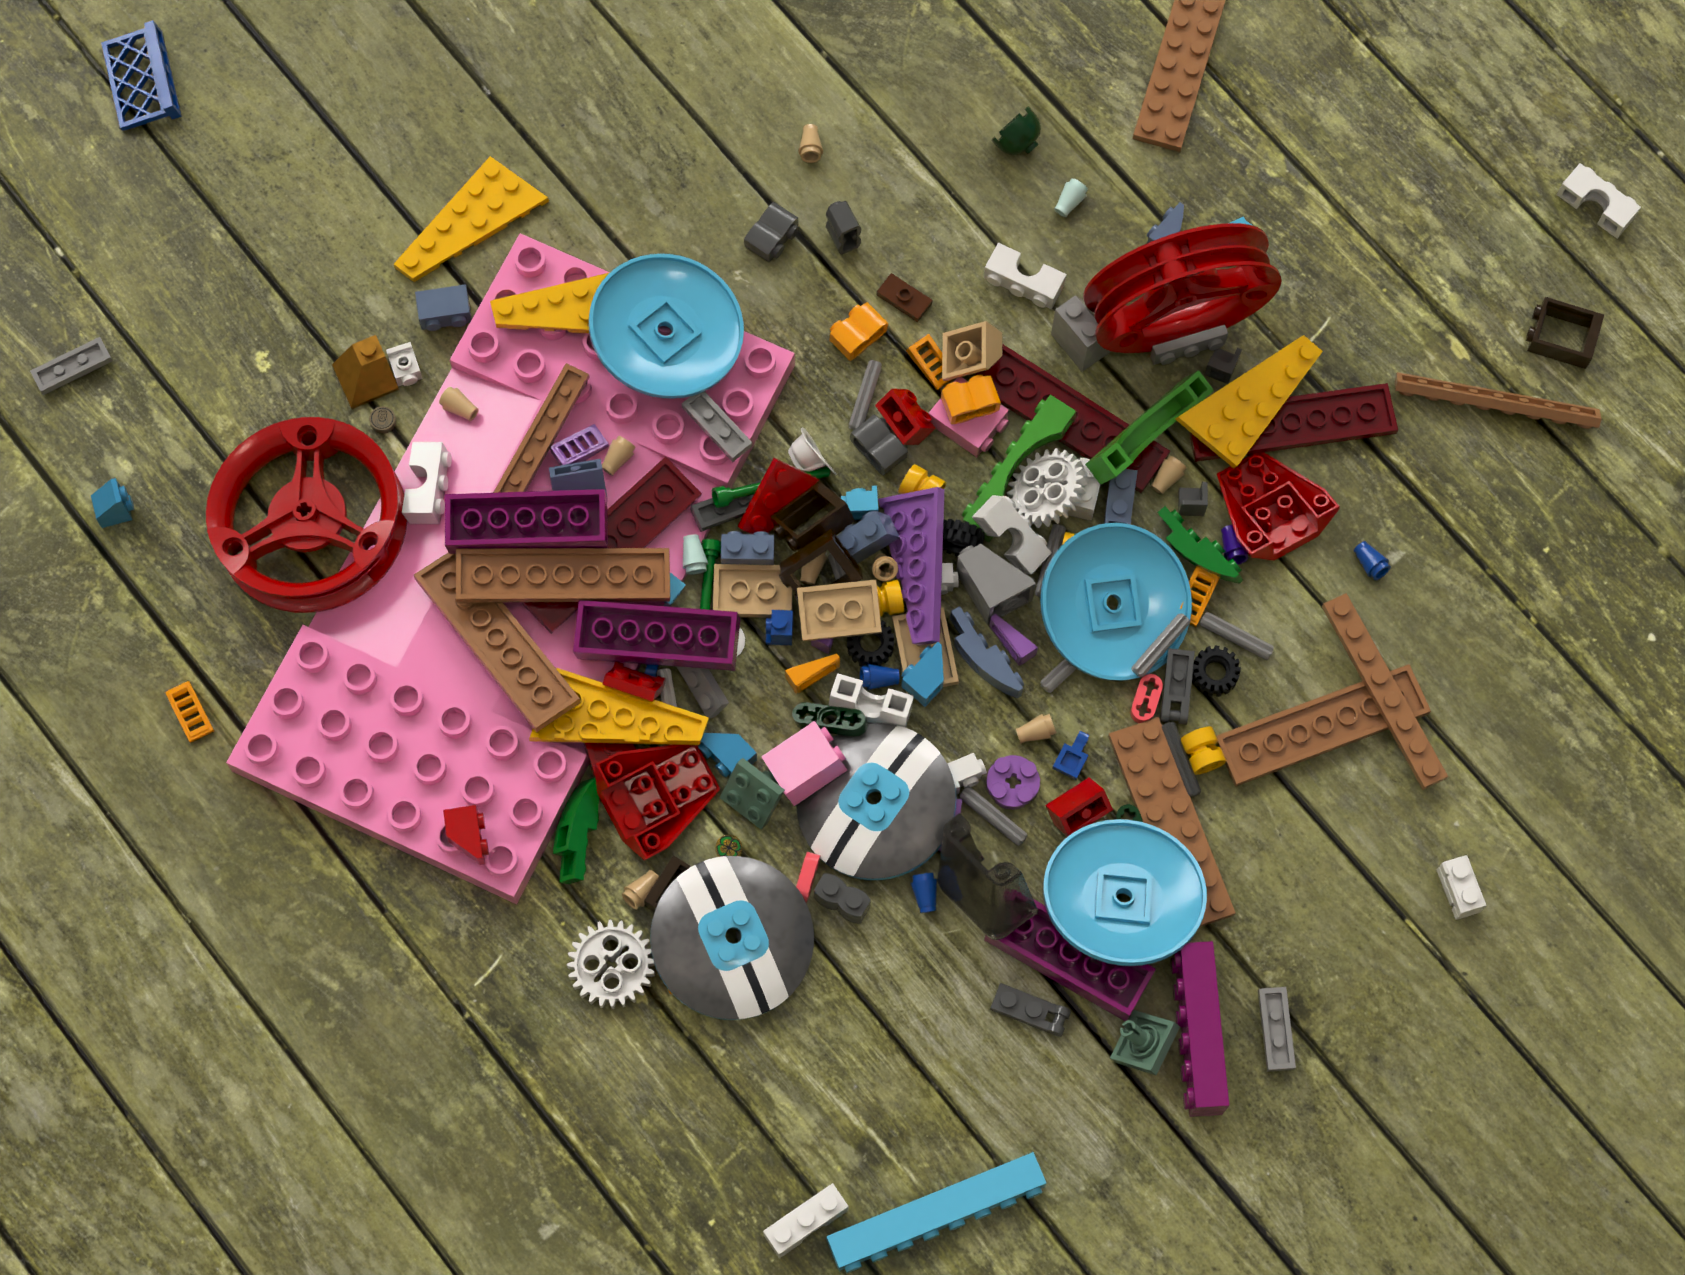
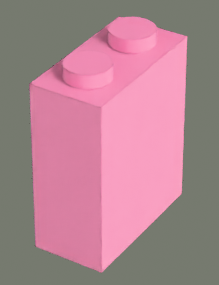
[928,377,1009,457]
[762,721,847,806]

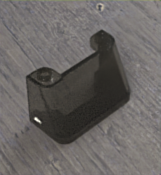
[937,813,1039,940]

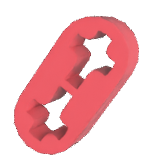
[1130,674,1163,723]
[796,852,821,903]

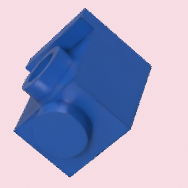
[766,610,793,645]

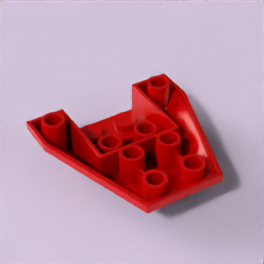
[1217,452,1340,561]
[594,744,720,860]

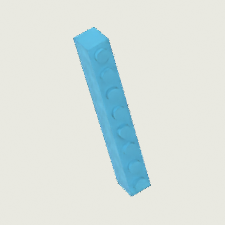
[826,1152,1046,1273]

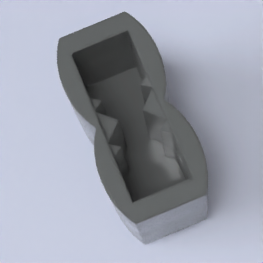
[826,201,862,255]
[744,202,799,262]
[850,414,908,476]
[814,873,871,924]

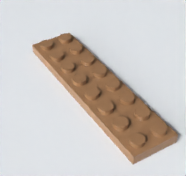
[1132,0,1226,152]
[456,548,670,602]
[414,552,581,733]
[1216,664,1431,787]
[1108,717,1235,927]

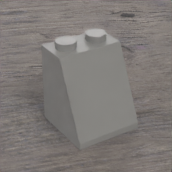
[1051,295,1112,372]
[956,544,1036,625]

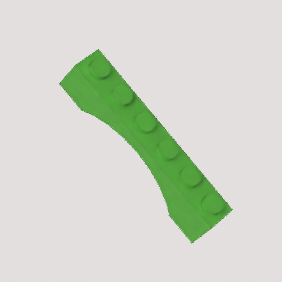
[1085,370,1214,485]
[962,395,1076,542]

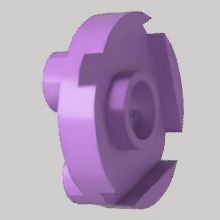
[986,755,1040,810]

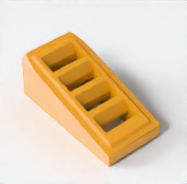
[906,334,951,390]
[1180,566,1220,627]
[785,654,840,694]
[165,681,214,743]

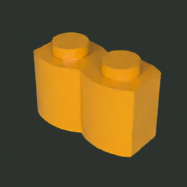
[829,302,888,361]
[941,375,1001,424]

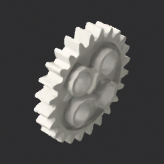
[1007,448,1088,528]
[567,920,655,1009]

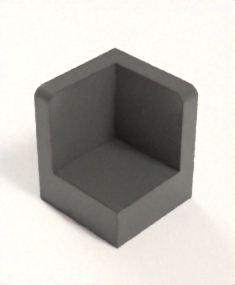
[1204,347,1242,384]
[1178,481,1208,516]

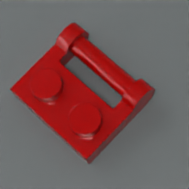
[602,662,666,702]

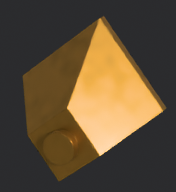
[332,335,399,409]

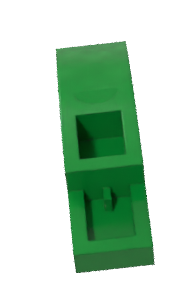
[1157,506,1243,584]
[553,777,600,884]

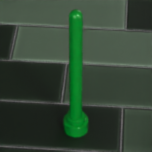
[712,467,831,508]
[700,539,721,610]

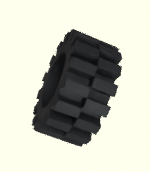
[943,519,985,556]
[847,620,894,666]
[1192,645,1241,697]

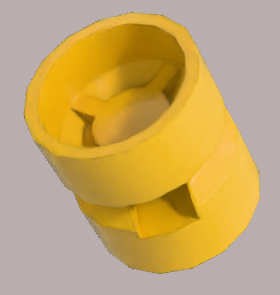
[898,464,947,494]
[877,580,904,617]
[1180,726,1226,775]

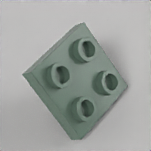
[720,758,785,829]
[1110,1010,1180,1075]

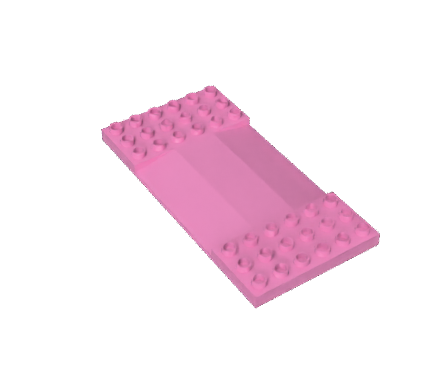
[226,233,795,904]

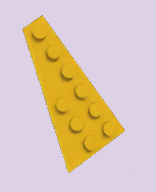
[394,156,549,282]
[490,273,609,333]
[1175,335,1323,468]
[529,668,709,745]

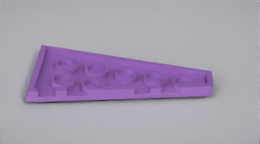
[878,487,945,646]

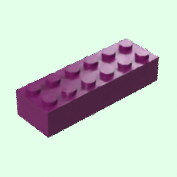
[445,489,608,554]
[573,600,740,671]
[984,887,1156,1021]
[1170,941,1229,1117]

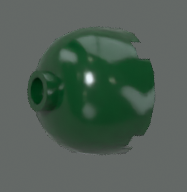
[991,106,1041,155]

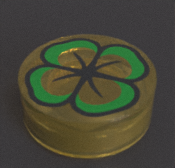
[715,835,742,857]

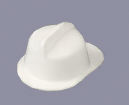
[788,427,837,475]

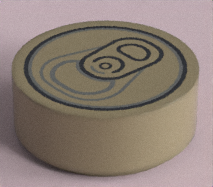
[369,406,396,434]

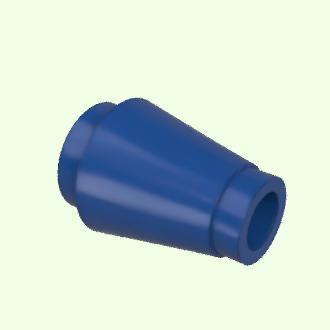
[1354,541,1391,580]
[860,664,899,690]
[910,873,937,913]

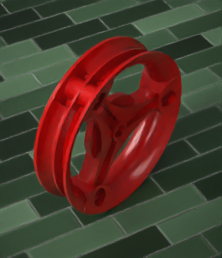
[1083,223,1282,353]
[206,417,407,613]

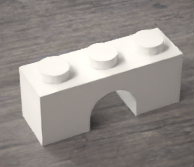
[1557,163,1641,239]
[984,243,1067,310]
[402,442,452,524]
[972,495,1052,575]
[829,673,914,728]
[763,1183,849,1258]

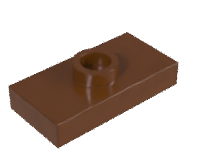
[876,273,932,322]

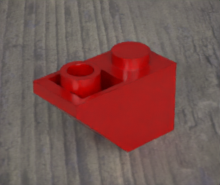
[443,805,489,865]

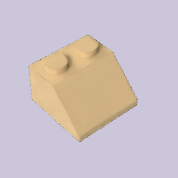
[942,321,1002,381]

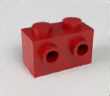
[875,389,936,445]
[1045,777,1113,837]

